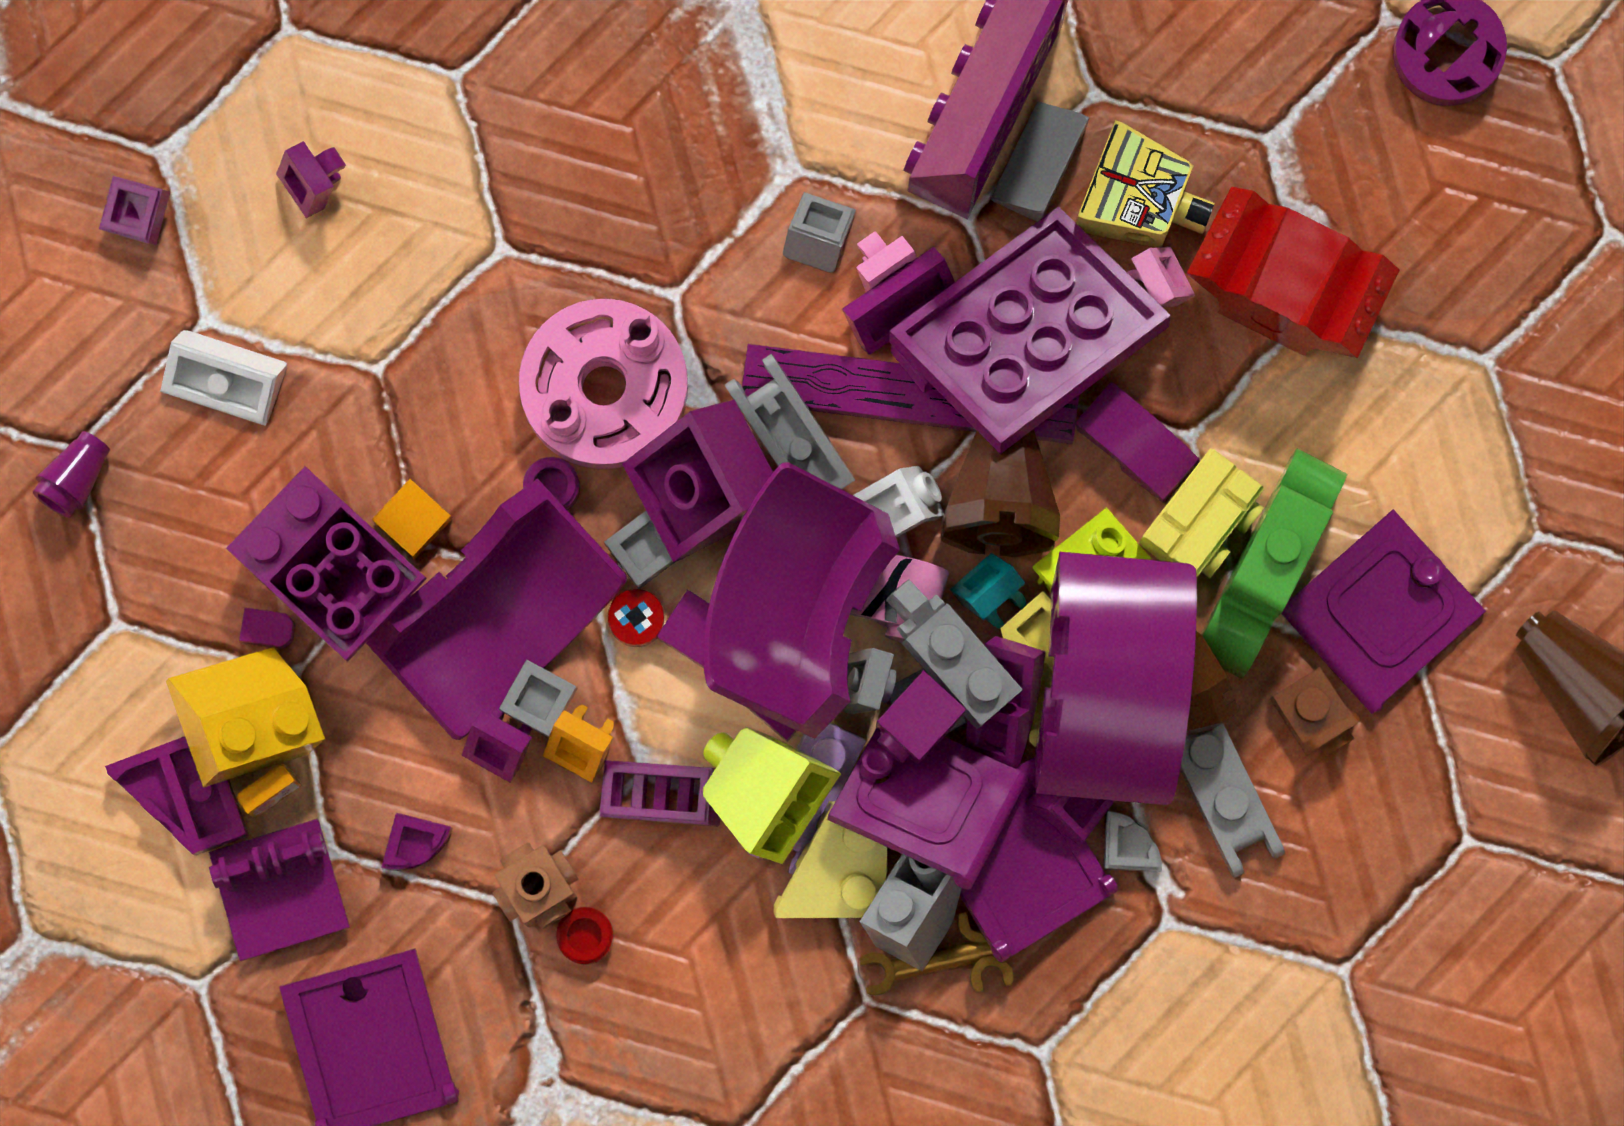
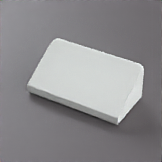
[160,330,287,426]

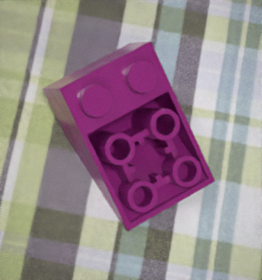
[226,466,427,662]

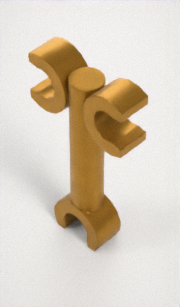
[859,912,1014,996]

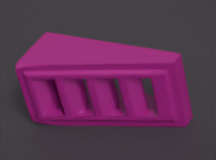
[599,760,721,827]

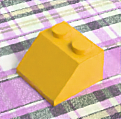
[166,647,325,787]

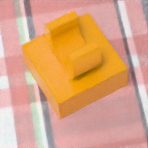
[543,704,614,783]

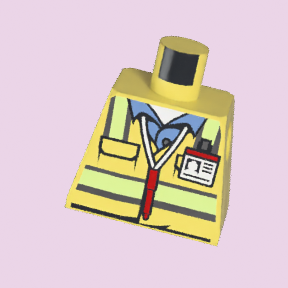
[1076,120,1215,247]

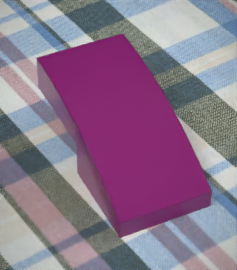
[1075,382,1200,503]
[965,636,1045,768]

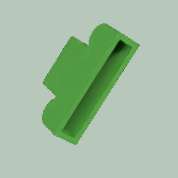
[1201,448,1348,679]

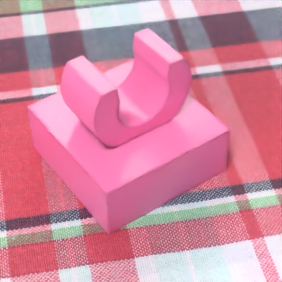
[856,232,917,292]
[1127,247,1195,307]

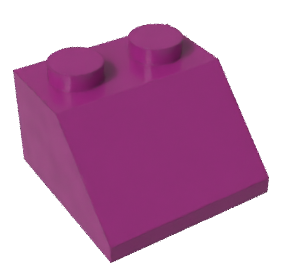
[622,399,773,562]

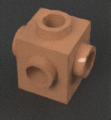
[492,843,579,929]

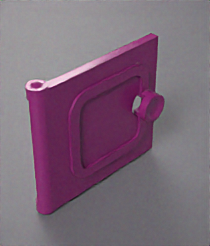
[1281,509,1486,714]
[827,711,1028,889]
[960,757,1118,963]
[279,948,459,1126]

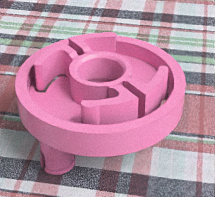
[519,299,688,469]

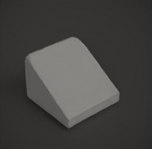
[783,192,856,272]

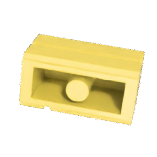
[1139,448,1264,578]

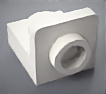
[853,466,944,538]

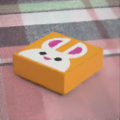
[236,764,302,818]

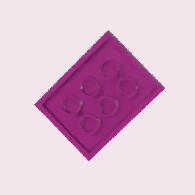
[889,206,1171,454]

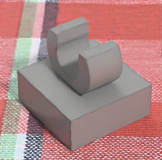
[499,659,577,738]

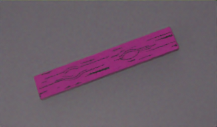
[742,344,1079,444]

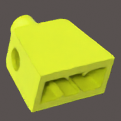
[703,727,841,864]

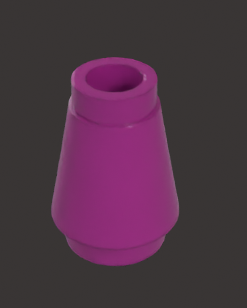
[33,431,110,518]

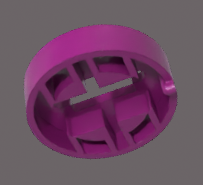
[1393,0,1507,106]

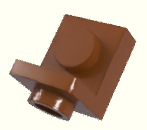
[1270,667,1361,757]

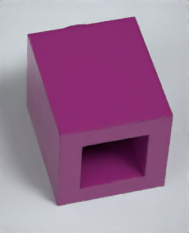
[876,670,966,765]

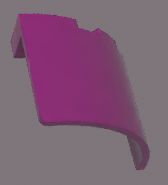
[703,462,900,739]
[366,479,627,740]
[1035,552,1197,805]

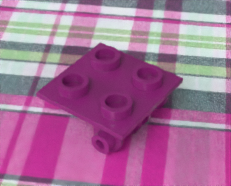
[209,819,350,961]

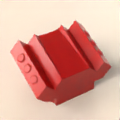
[1187,186,1400,358]

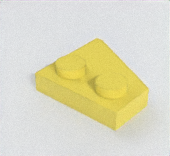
[774,801,887,918]

